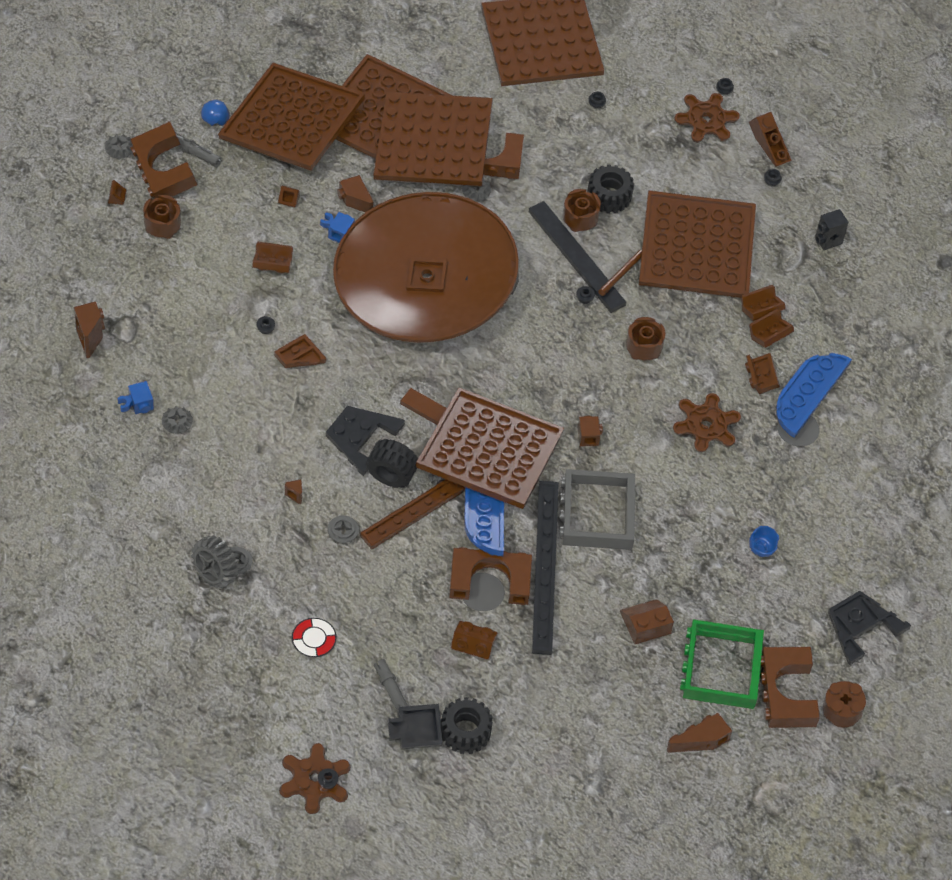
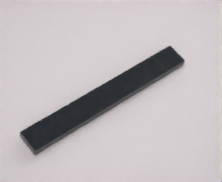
[528,201,626,313]

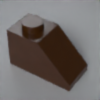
[337,175,374,213]

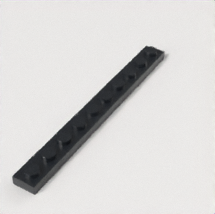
[532,481,559,655]

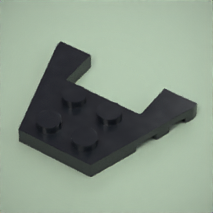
[326,406,405,476]
[828,591,911,665]

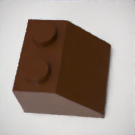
[74,301,105,358]
[620,599,674,645]

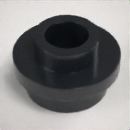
[716,78,734,95]
[588,91,606,108]
[764,169,782,186]
[576,286,595,304]
[256,316,275,334]
[318,768,339,789]

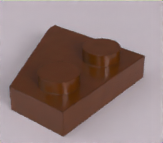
[274,334,326,368]

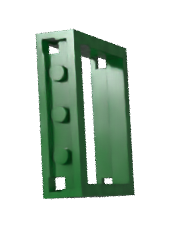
[680,619,764,709]

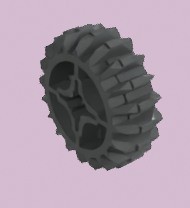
[191,535,239,588]

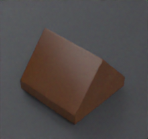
[108,180,126,205]
[278,185,300,208]
[285,479,302,504]

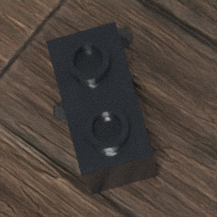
[815,209,849,251]

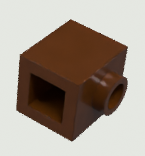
[577,415,603,446]

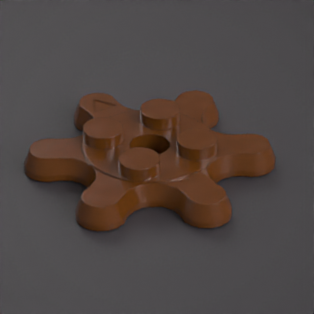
[674,93,740,143]
[673,393,741,453]
[279,743,351,814]

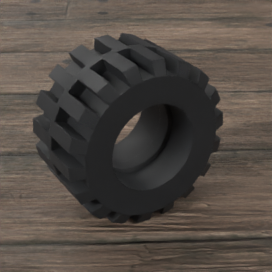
[587,165,634,214]
[366,439,418,488]
[441,697,493,754]

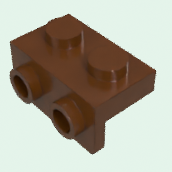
[252,241,293,273]
[741,285,785,321]
[749,309,794,348]
[745,353,780,394]
[451,621,498,659]

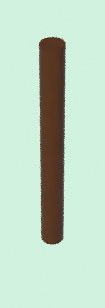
[598,250,642,296]

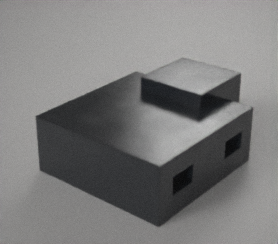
[387,704,443,750]

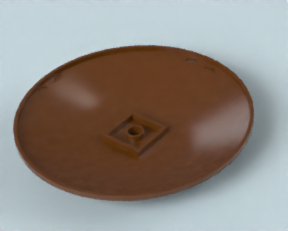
[333,192,519,343]

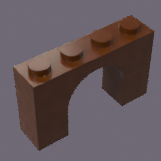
[130,121,198,198]
[483,132,524,179]
[449,547,532,605]
[760,647,820,728]

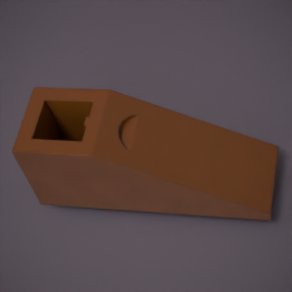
[749,112,792,167]
[666,713,732,753]

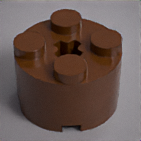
[562,189,601,232]
[143,195,181,239]
[626,317,666,360]
[822,681,866,728]

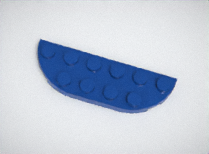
[776,353,852,438]
[464,487,504,556]

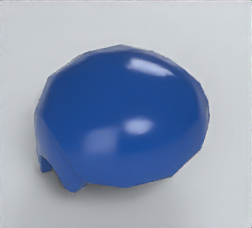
[201,100,230,126]
[749,526,779,557]

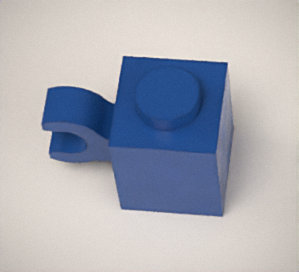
[320,212,355,243]
[117,381,154,414]

